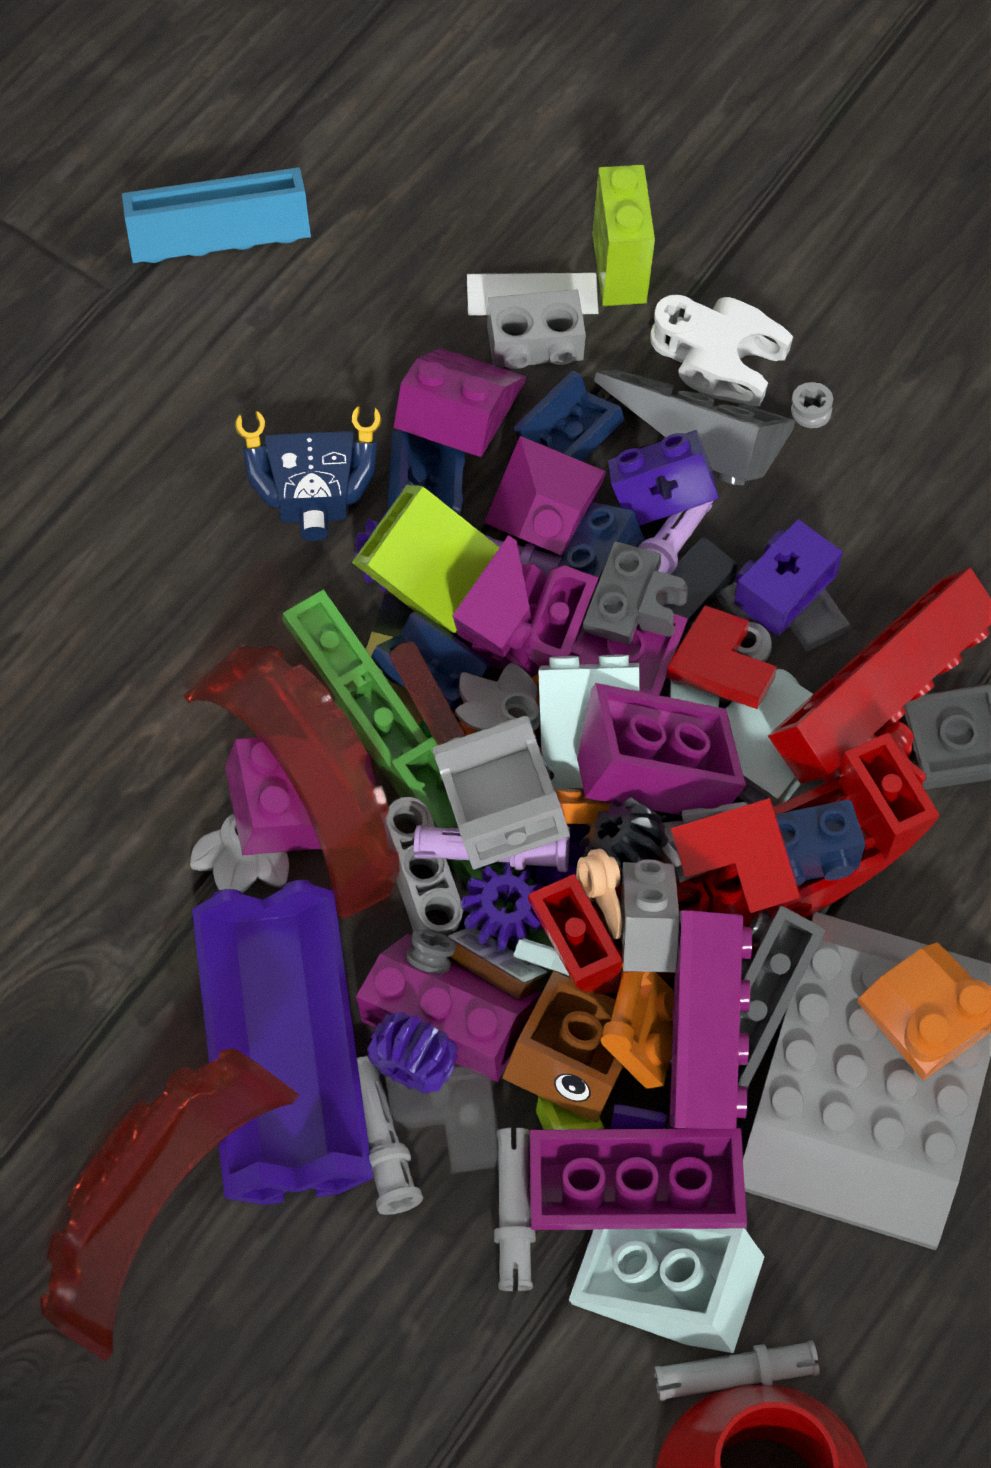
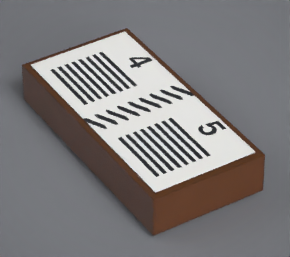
[446,927,551,1000]

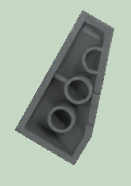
[594,370,796,485]

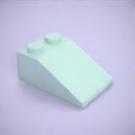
[569,1228,764,1353]

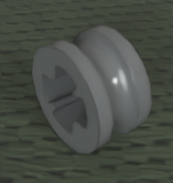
[405,930,457,974]

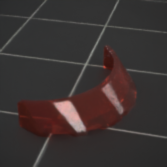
[183,645,400,919]
[40,1048,300,1362]

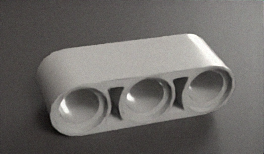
[382,797,463,935]

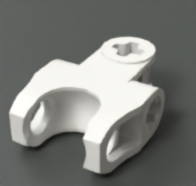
[650,295,793,406]

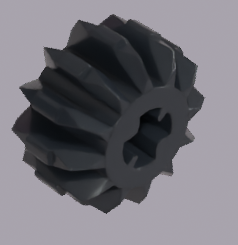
[579,797,669,885]

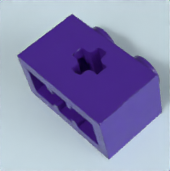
[608,429,719,526]
[734,519,843,637]

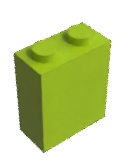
[592,165,655,306]
[352,485,500,633]

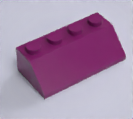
[669,910,752,1129]
[529,1128,747,1230]

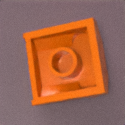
[857,942,991,1081]

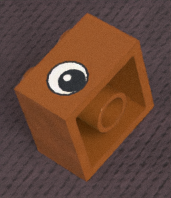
[502,971,623,1123]

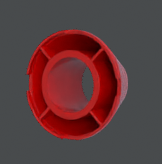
[656,1383,868,1468]

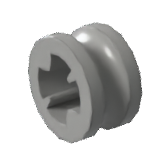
[791,382,833,428]

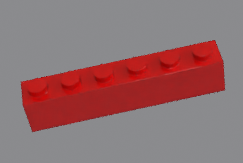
[768,567,991,784]

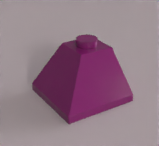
[484,436,607,556]
[453,535,533,658]

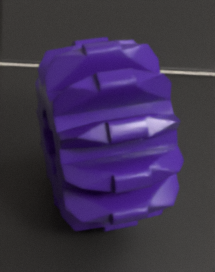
[461,862,544,951]
[367,1012,458,1093]

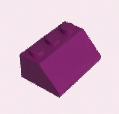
[577,683,746,816]
[356,934,542,1082]

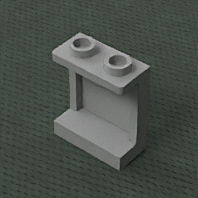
[432,716,570,870]

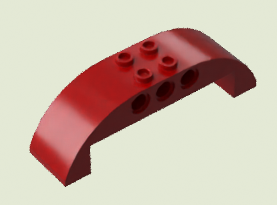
[528,732,940,994]

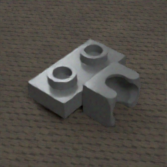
[583,541,688,645]

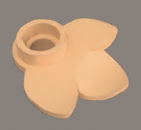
[576,848,623,939]

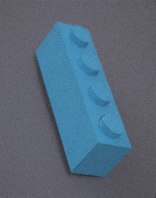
[122,167,311,263]

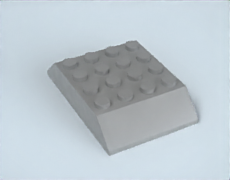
[743,912,991,1250]

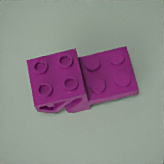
[471,564,688,696]

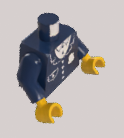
[235,406,382,541]

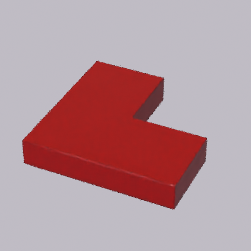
[666,606,777,709]
[671,798,801,913]

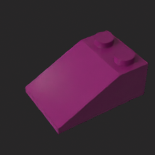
[394,348,526,457]
[225,736,384,856]

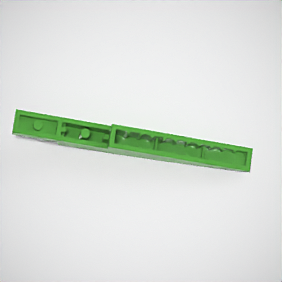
[282,589,571,979]

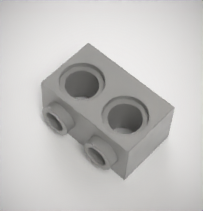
[487,289,586,369]
[621,859,679,972]

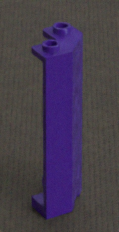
[192,880,373,1205]

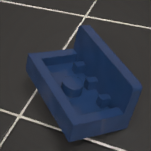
[514,371,624,462]
[388,429,465,515]
[557,502,645,585]
[371,611,490,716]
[776,800,866,886]

